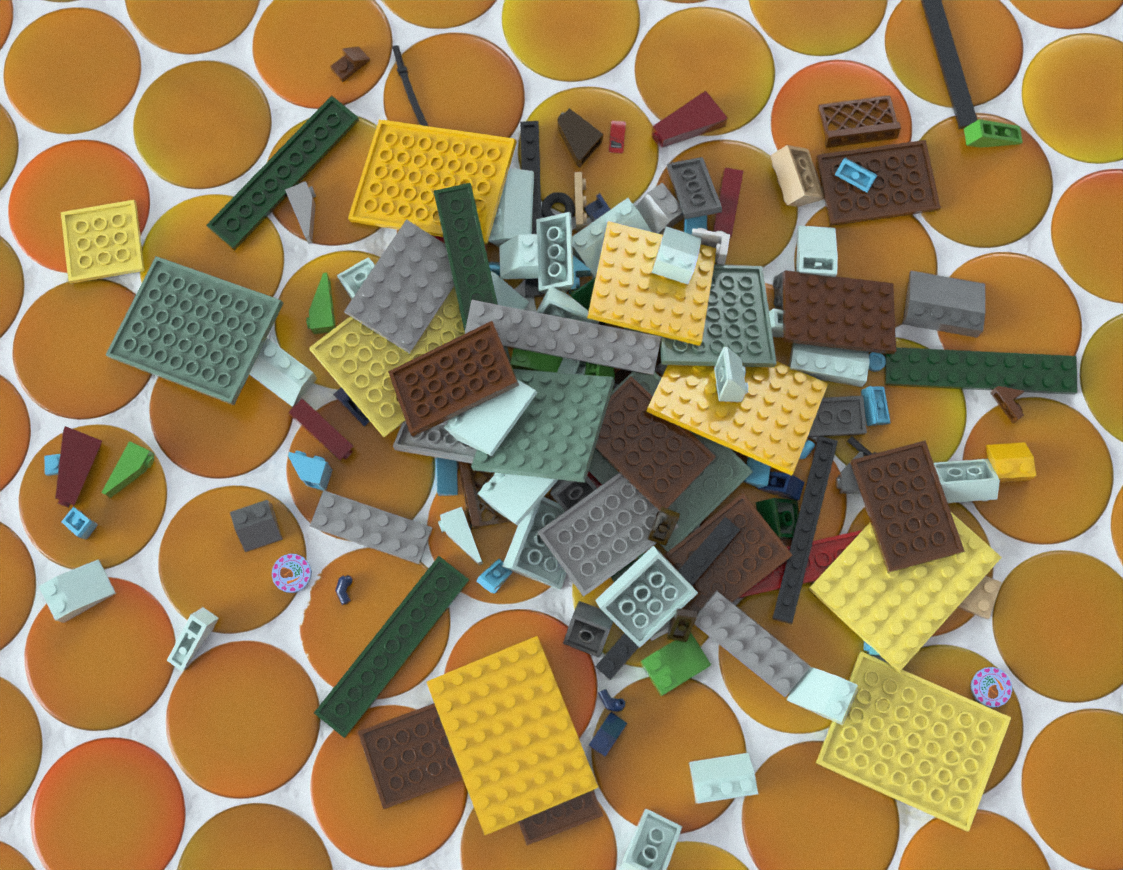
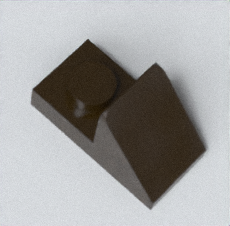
[648,507,680,546]
[667,608,697,642]

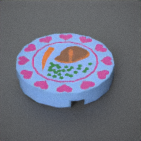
[272,554,312,593]
[970,667,1012,707]

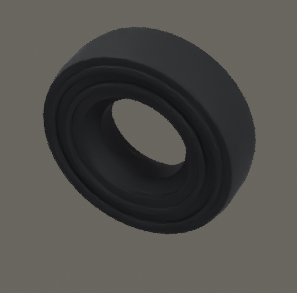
[542,192,575,219]

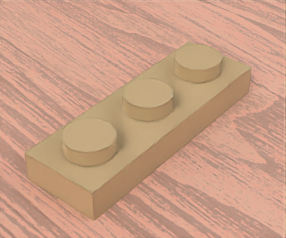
[574,172,587,231]

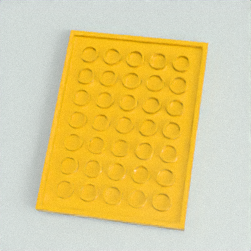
[348,119,517,244]
[646,361,828,476]
[426,636,598,835]

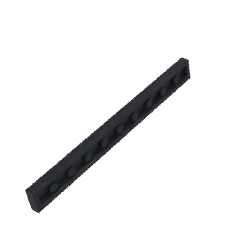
[520,121,544,298]
[772,436,838,625]
[595,517,740,680]

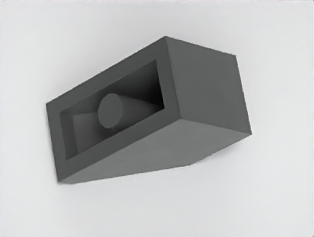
[836,452,864,494]

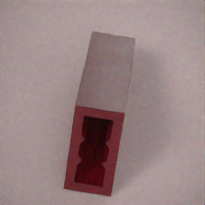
[652,90,728,147]
[713,167,744,239]
[288,399,353,460]
[55,426,102,508]

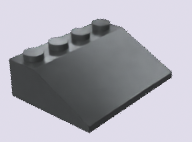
[902,271,985,338]

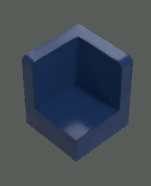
[584,193,611,222]

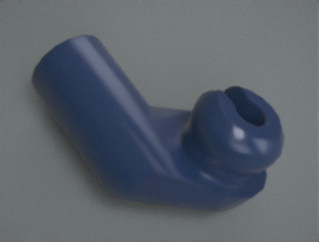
[335,575,353,605]
[598,689,626,712]

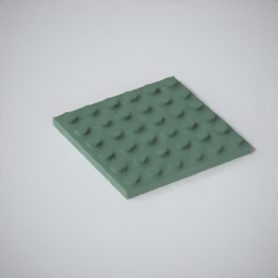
[660,264,777,367]
[471,369,615,482]

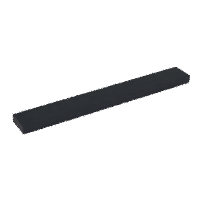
[921,0,977,129]

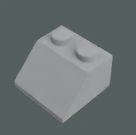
[635,183,684,234]

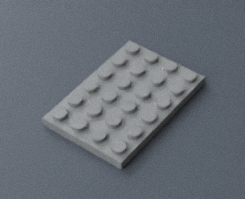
[344,219,454,354]
[537,473,679,597]

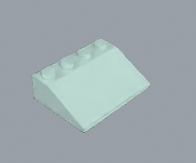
[572,198,651,279]
[444,380,538,456]
[478,473,558,526]
[502,497,567,590]
[596,546,698,648]

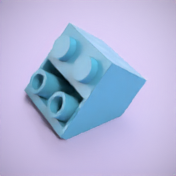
[288,451,332,491]

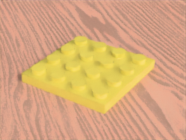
[61,200,145,284]

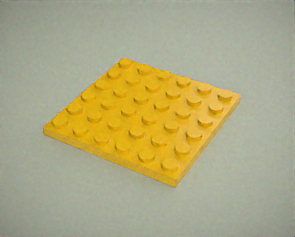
[587,221,716,346]

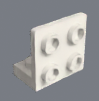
[692,228,730,265]

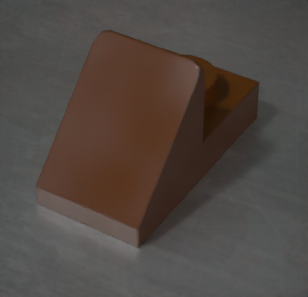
[330,46,370,82]
[990,386,1024,424]

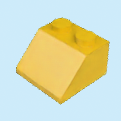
[986,442,1036,483]

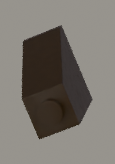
[557,108,603,168]

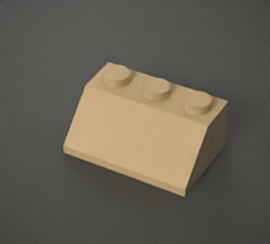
[770,145,824,207]

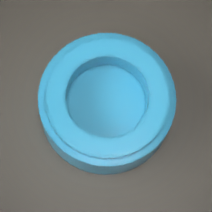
[869,352,886,372]

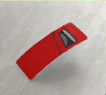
[609,121,626,153]

